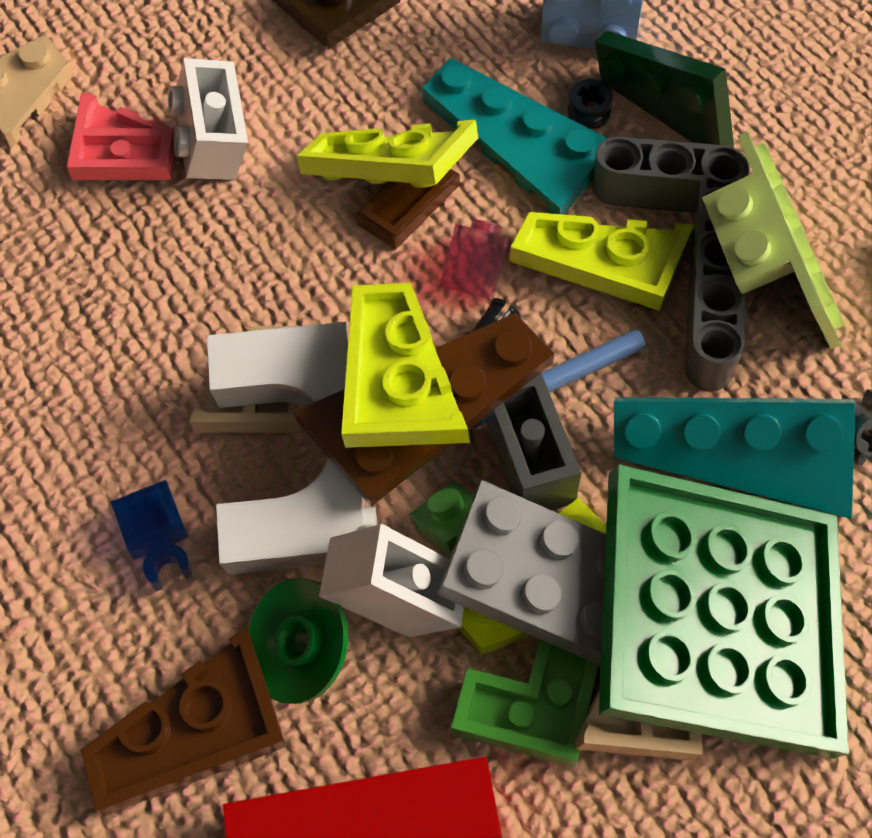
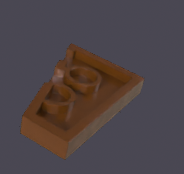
[80,626,287,817]

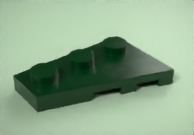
[594,31,734,148]

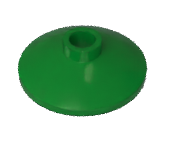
[248,578,348,704]

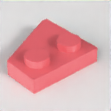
[67,93,175,180]

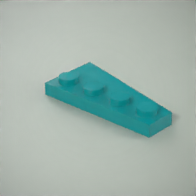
[422,57,608,215]
[614,397,856,519]

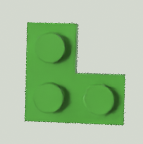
[451,639,598,767]

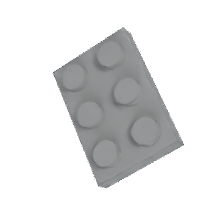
[436,480,606,665]

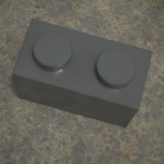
[485,373,581,510]

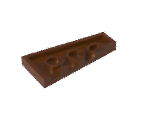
[294,313,555,507]

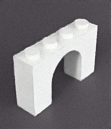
[207,322,377,575]

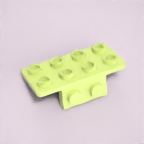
[702,131,846,349]

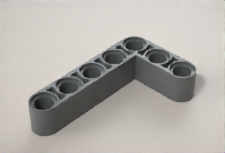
[592,137,749,391]

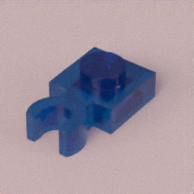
[111,480,193,591]

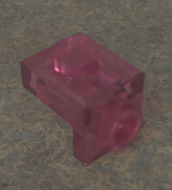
[439,219,513,300]

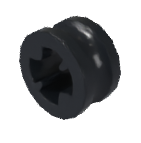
[567,79,613,129]

